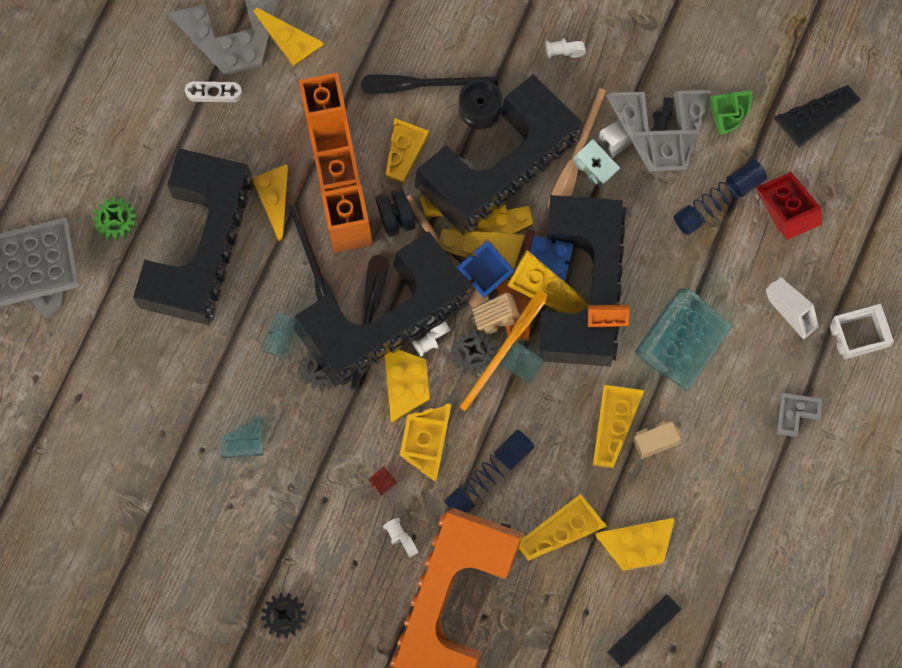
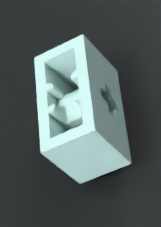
[573,139,620,188]

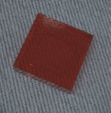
[522,230,536,254]
[368,467,397,496]

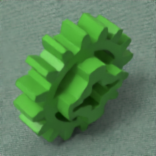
[93,197,137,241]

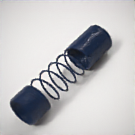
[674,159,767,235]
[444,430,535,513]

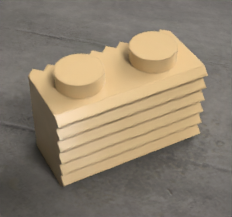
[471,292,520,334]

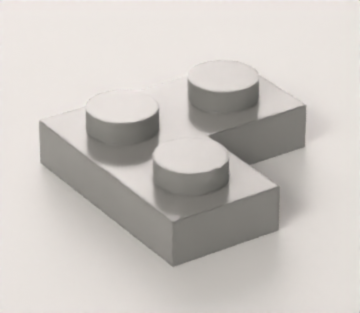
[776,393,823,437]

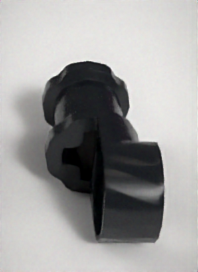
[651,97,674,131]

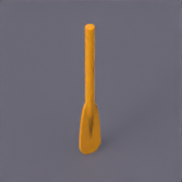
[459,291,547,411]

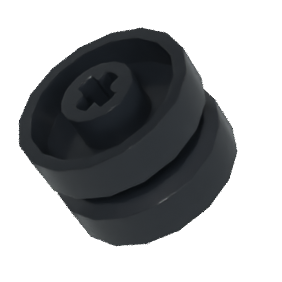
[459,79,502,129]
[375,187,416,238]

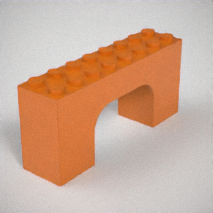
[298,72,373,253]
[390,508,524,668]

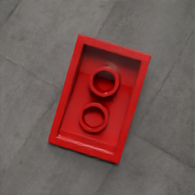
[756,172,822,240]

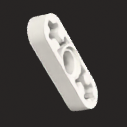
[185,81,242,102]

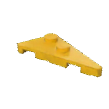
[253,8,324,67]

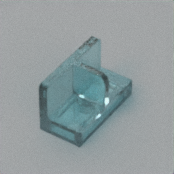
[262,312,295,361]
[499,341,543,383]

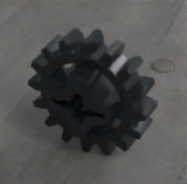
[261,593,307,639]

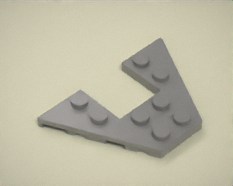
[168,0,278,76]
[606,90,711,172]

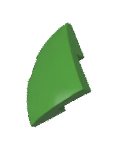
[710,90,752,135]

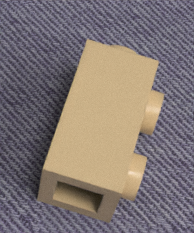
[633,421,682,459]

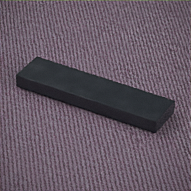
[607,594,681,668]

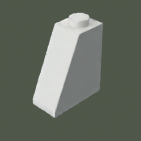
[598,119,633,159]
[766,277,819,339]

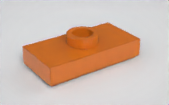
[588,305,630,327]

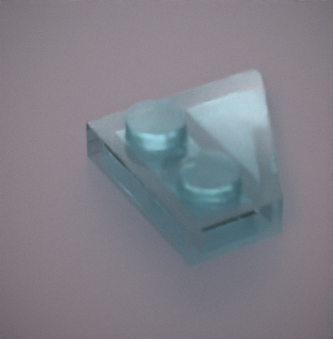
[221,416,264,459]

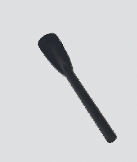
[361,75,497,94]
[289,204,341,310]
[351,255,389,390]

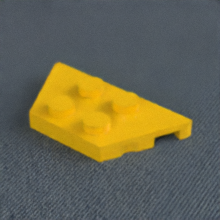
[385,350,430,423]
[400,404,451,482]
[595,518,674,571]

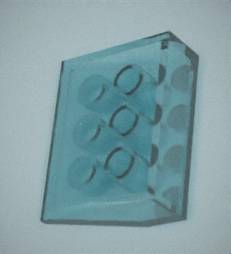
[634,289,733,391]

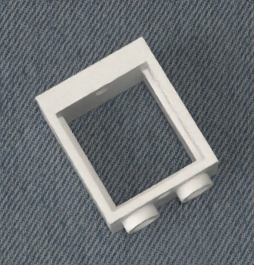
[830,304,894,360]

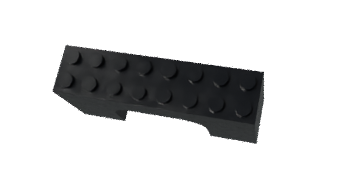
[414,74,583,236]
[133,148,254,325]
[538,195,626,367]
[294,231,472,387]

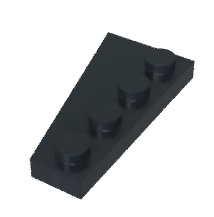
[774,85,861,148]

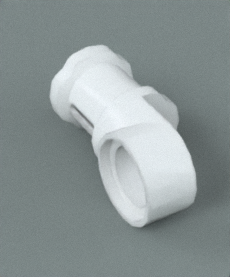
[545,38,586,59]
[412,321,450,357]
[383,518,419,557]

